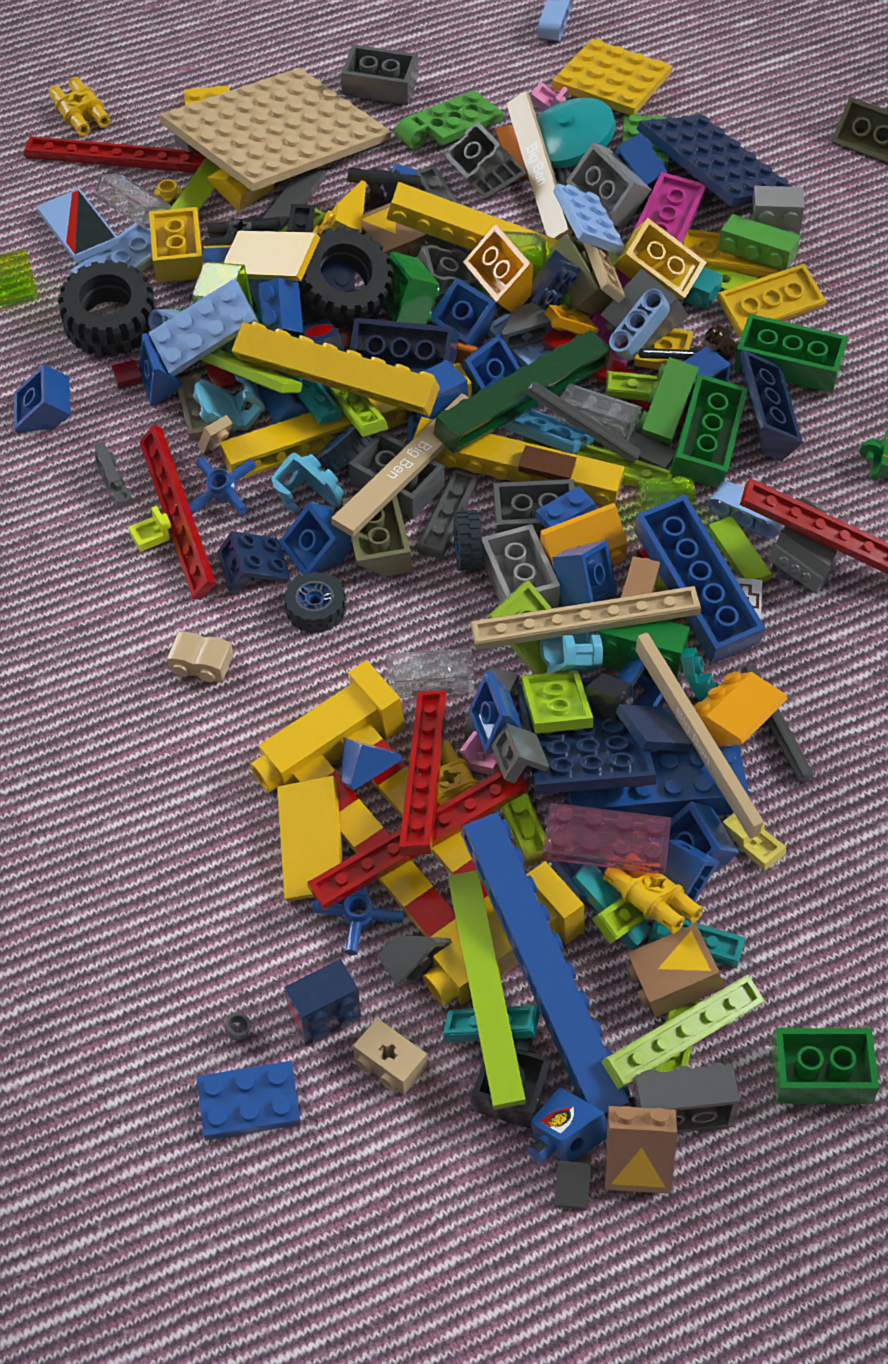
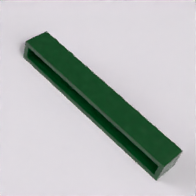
[433,330,611,454]

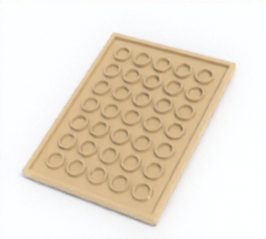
[160,68,392,191]

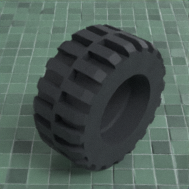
[294,227,393,329]
[58,260,156,357]

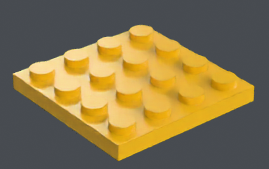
[552,39,672,115]

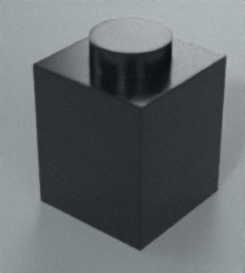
[586,673,633,722]

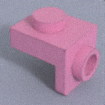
[530,82,568,111]
[460,731,501,775]

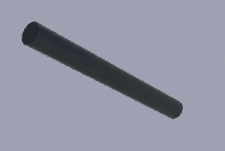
[638,348,730,361]

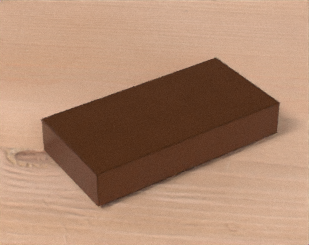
[518,445,577,480]

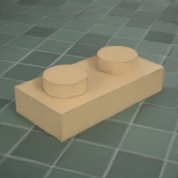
[197,415,232,454]

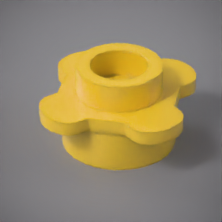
[154,179,182,203]

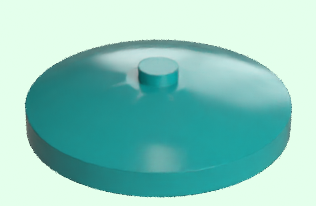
[536,98,616,168]

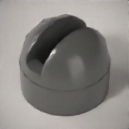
[224,1013,251,1041]

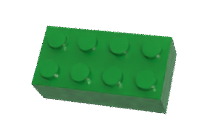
[734,314,848,393]
[669,374,748,488]

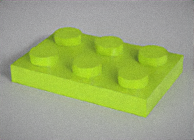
[487,580,552,674]
[522,670,593,734]

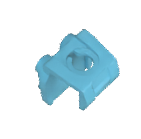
[193,374,265,432]
[271,453,345,513]
[540,631,603,673]

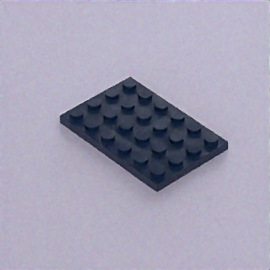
[636,114,792,206]
[517,676,656,794]

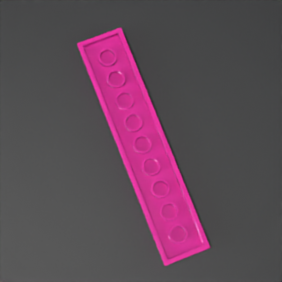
[591,172,707,367]

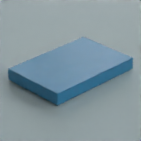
[503,409,594,454]

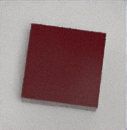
[111,359,143,389]

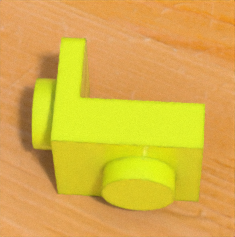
[128,506,171,552]

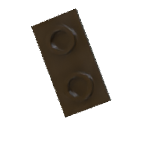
[701,325,737,356]

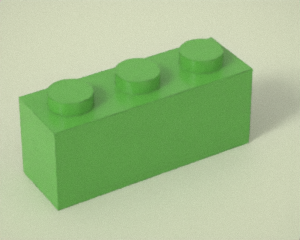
[718,214,800,270]
[639,357,699,446]

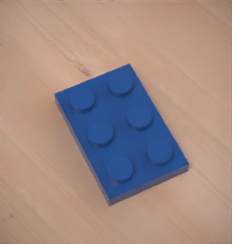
[197,1061,301,1141]

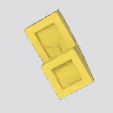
[722,813,786,871]

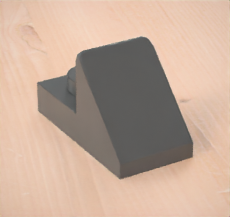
[554,1149,592,1210]

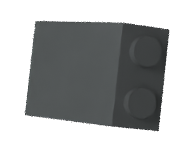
[601,269,689,348]

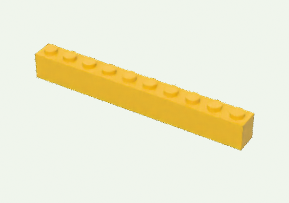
[220,363,472,479]

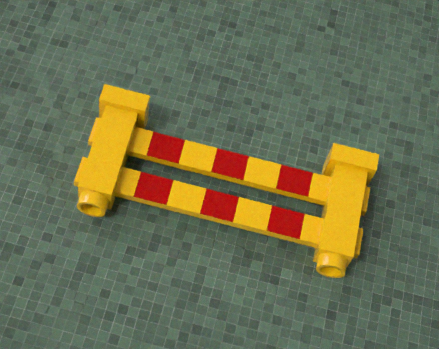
[250,660,585,1006]

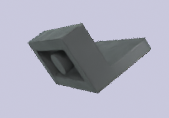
[492,723,549,783]

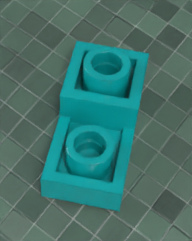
[680,647,719,702]

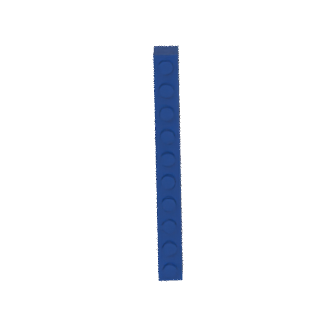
[461,812,630,1115]

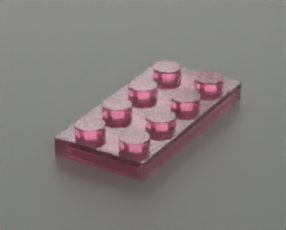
[542,803,671,875]

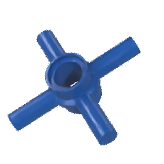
[189,457,256,515]
[312,884,404,956]

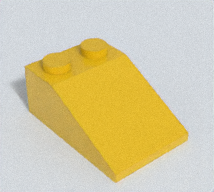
[312,180,366,235]
[149,207,205,283]
[613,218,706,300]

